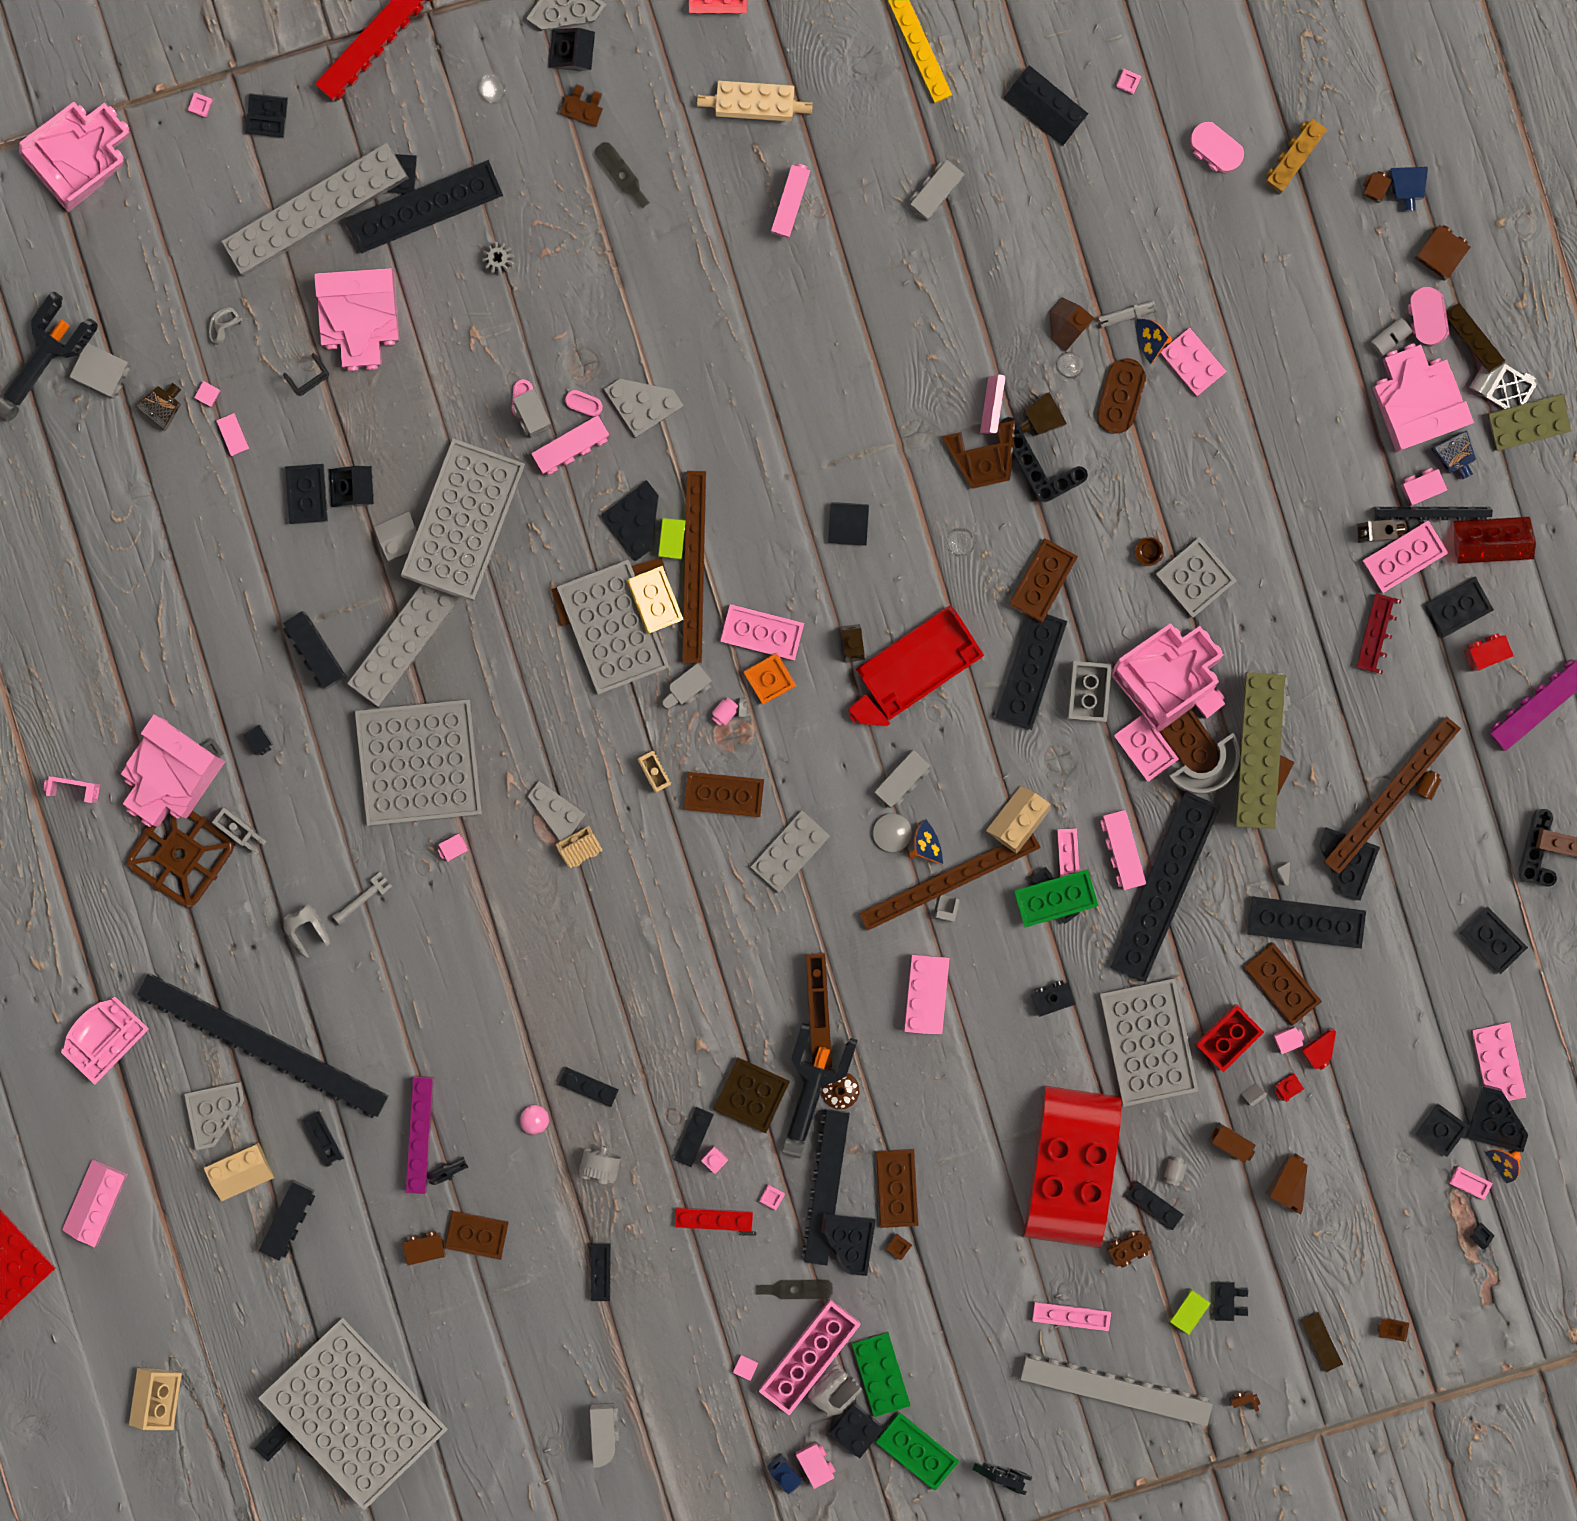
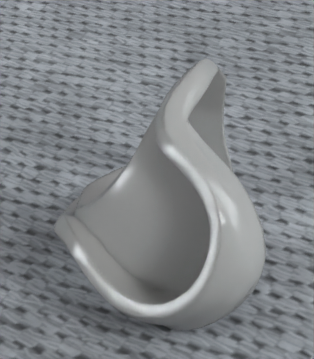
[209,307,243,344]

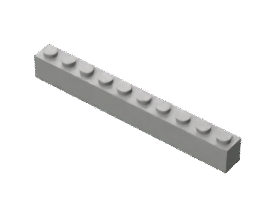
[1020,1353,1213,1426]

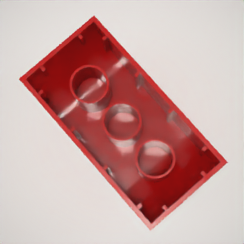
[1023,1086,1122,1248]

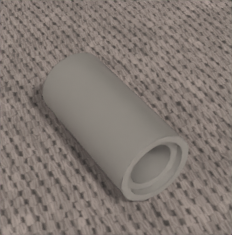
[1370,318,1412,356]

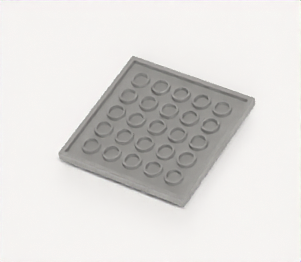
[355,699,482,826]

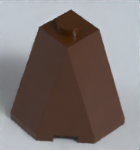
[1050,297,1094,351]
[1266,1153,1308,1215]

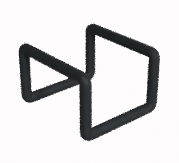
[283,353,329,396]

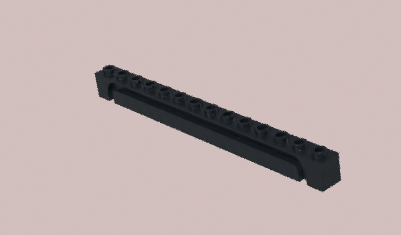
[137,973,389,1118]

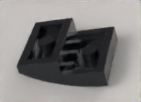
[245,93,288,138]
[828,502,869,546]

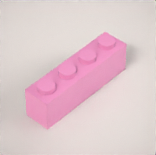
[531,415,610,475]
[1100,810,1146,890]

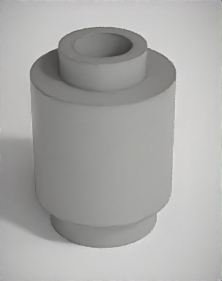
[1164,1156,1187,1186]

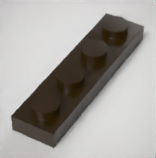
[1446,303,1505,374]

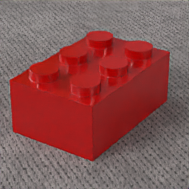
[1195,1004,1264,1073]

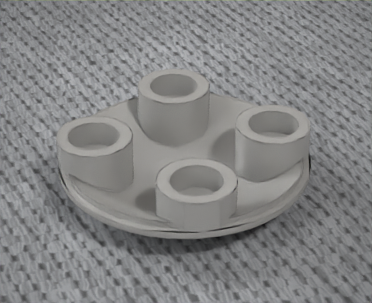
[873,814,912,852]

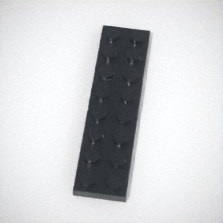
[346,159,503,254]

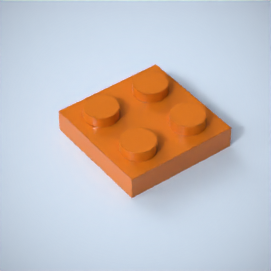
[744,652,796,705]

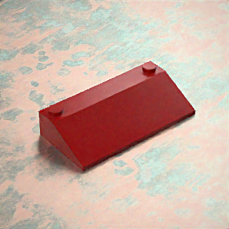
[855,605,984,720]

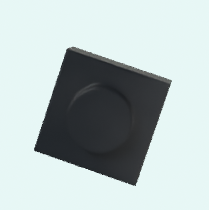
[1469,1223,1495,1250]

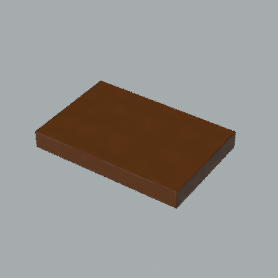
[445,1210,509,1260]

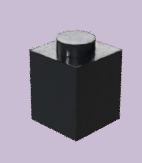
[243,725,273,756]

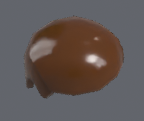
[1135,537,1164,566]

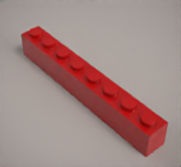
[315,0,431,102]

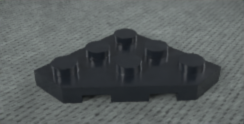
[602,480,659,561]
[1319,827,1380,901]
[1467,1084,1528,1152]
[821,1213,876,1276]

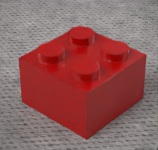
[1464,633,1514,671]

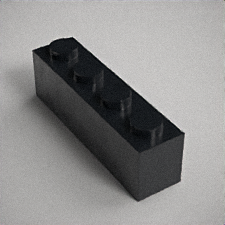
[259,1180,316,1261]

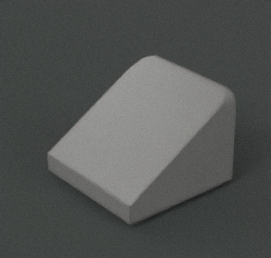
[1275,862,1290,886]
[1242,1083,1267,1106]

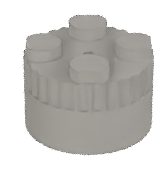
[579,1146,621,1184]

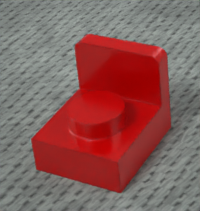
[1274,1073,1304,1102]

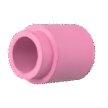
[712,697,739,726]

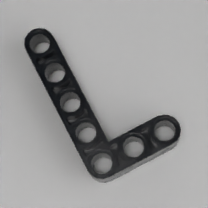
[1001,417,1088,503]

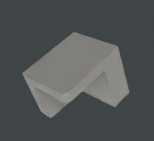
[935,895,960,922]

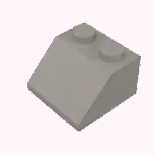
[374,512,418,562]

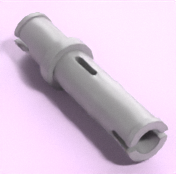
[1098,300,1157,328]

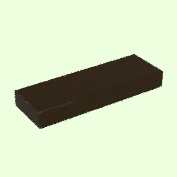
[1301,1312,1343,1372]

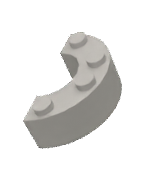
[1169,733,1240,794]

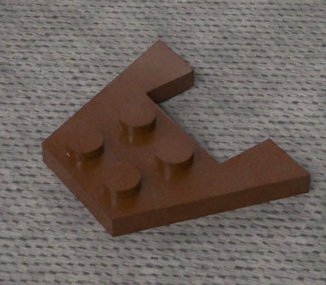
[941,420,1015,489]

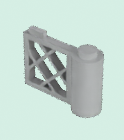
[1469,363,1537,409]

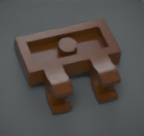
[560,84,603,127]

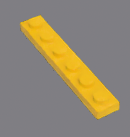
[887,0,952,104]

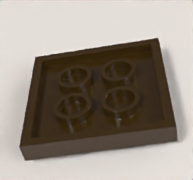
[714,1057,790,1133]

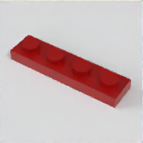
[675,1208,753,1232]

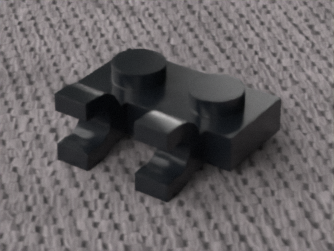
[1215,1281,1248,1321]

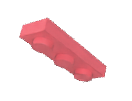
[689,0,747,14]

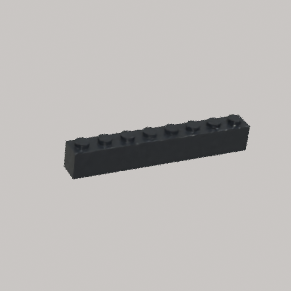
[801,1109,850,1266]

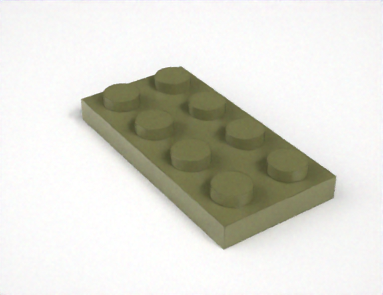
[1488,394,1571,451]

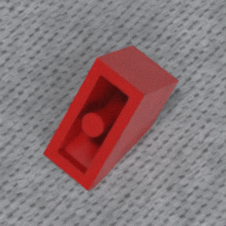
[848,694,891,726]
[1301,1028,1336,1070]

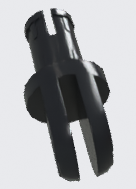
[427,1157,469,1185]

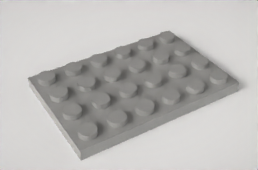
[557,560,669,694]
[1100,978,1199,1107]

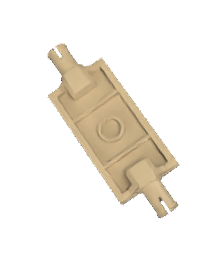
[697,81,813,121]

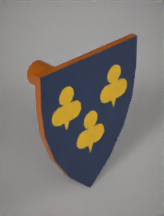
[1136,319,1172,364]
[910,819,943,865]
[1485,1149,1521,1183]

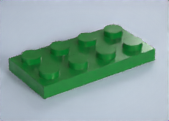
[1014,869,1099,928]
[852,1332,911,1417]
[876,1412,959,1491]

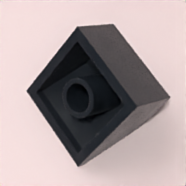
[549,28,595,71]
[329,466,374,507]

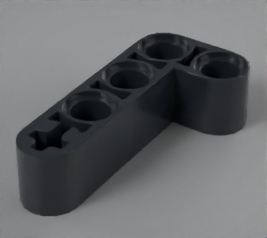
[1518,809,1557,887]

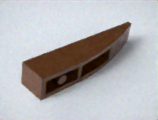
[806,952,832,1068]

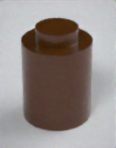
[1415,770,1442,801]

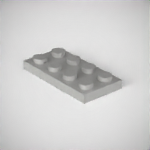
[751,811,830,892]

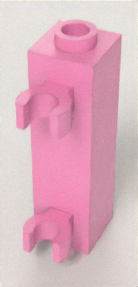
[771,163,810,239]

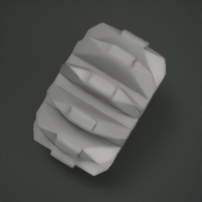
[482,242,514,275]

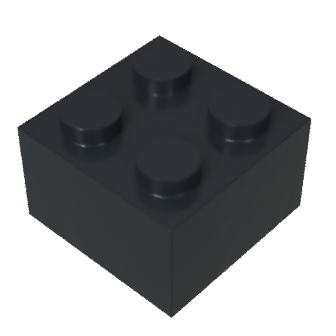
[829,1402,884,1459]

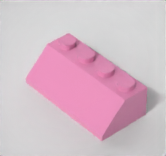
[904,954,950,1034]
[62,1159,128,1247]

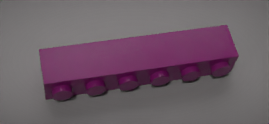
[1488,659,1577,751]
[406,1076,434,1194]

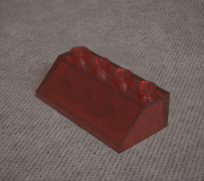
[1453,517,1536,564]

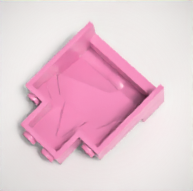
[19,102,129,212]
[315,268,400,371]
[1373,343,1474,452]
[1111,623,1224,732]
[121,715,226,827]

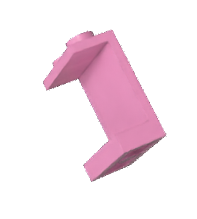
[44,776,100,803]

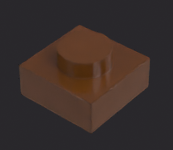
[885,1233,912,1260]

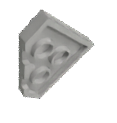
[526,0,607,31]
[604,379,684,437]
[184,1082,245,1150]

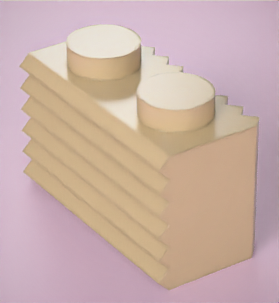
[637,751,672,793]
[556,826,602,869]

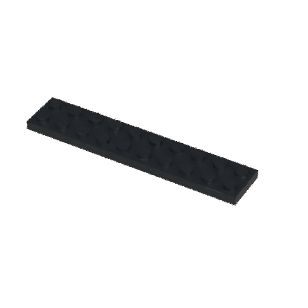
[1110,791,1221,982]

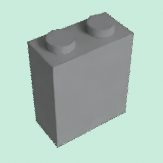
[70,343,131,398]

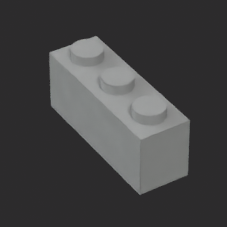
[910,160,965,221]
[874,750,931,808]

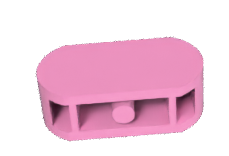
[1190,122,1244,173]
[1408,287,1449,345]

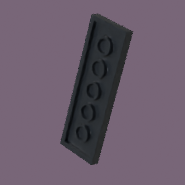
[995,614,1068,730]
[1247,896,1366,949]

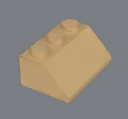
[986,786,1051,854]
[204,1143,275,1201]
[129,1368,182,1430]

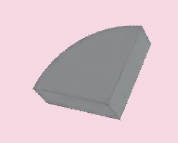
[739,698,747,717]

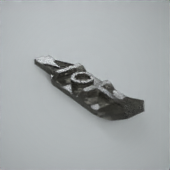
[595,142,650,209]
[756,1280,833,1299]

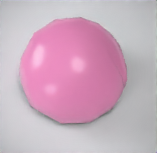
[520,1105,549,1136]

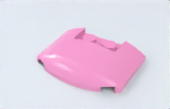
[61,997,149,1084]

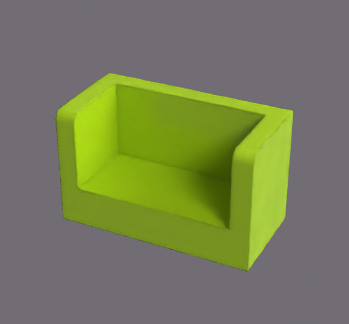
[659,518,686,560]
[1169,1288,1211,1335]

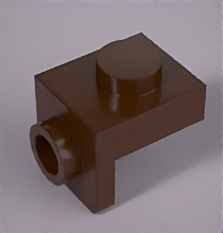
[1377,1318,1409,1342]
[1229,1390,1261,1412]

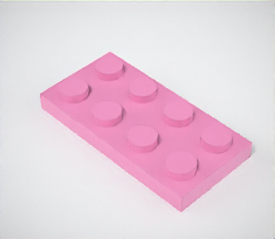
[1362,521,1448,593]
[720,604,804,661]
[1471,1022,1526,1101]

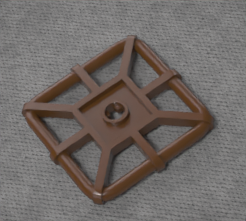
[125,810,235,909]

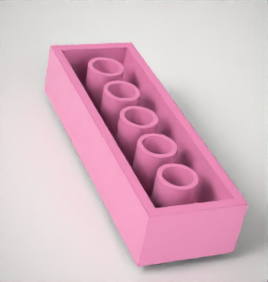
[759,1298,861,1415]

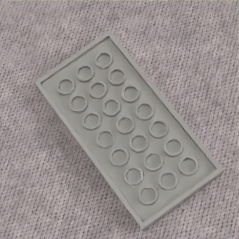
[401,439,525,602]

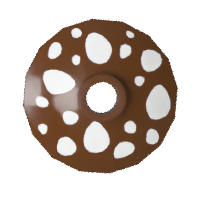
[822,1073,860,1109]

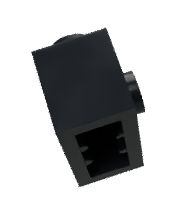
[1031,980,1076,1017]

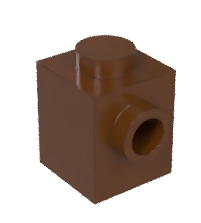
[1362,171,1391,203]

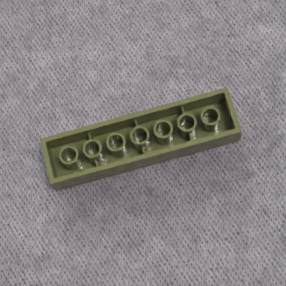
[1234,672,1286,829]

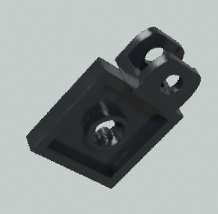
[972,1462,1032,1495]

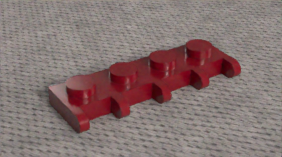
[1356,593,1401,674]

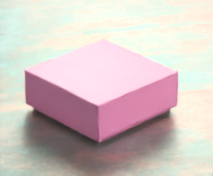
[1116,69,1141,94]
[188,92,213,118]
[194,381,221,407]
[759,1184,785,1210]
[733,1355,758,1381]

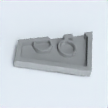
[528,781,586,841]

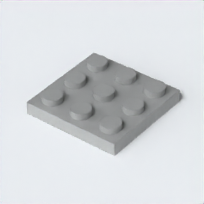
[1155,537,1237,618]

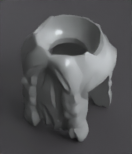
[284,904,330,958]
[808,1364,862,1417]

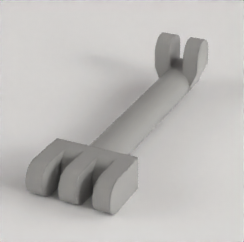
[332,872,392,925]

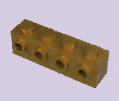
[1265,118,1328,194]

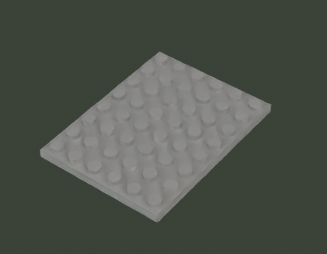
[258,1318,448,1511]

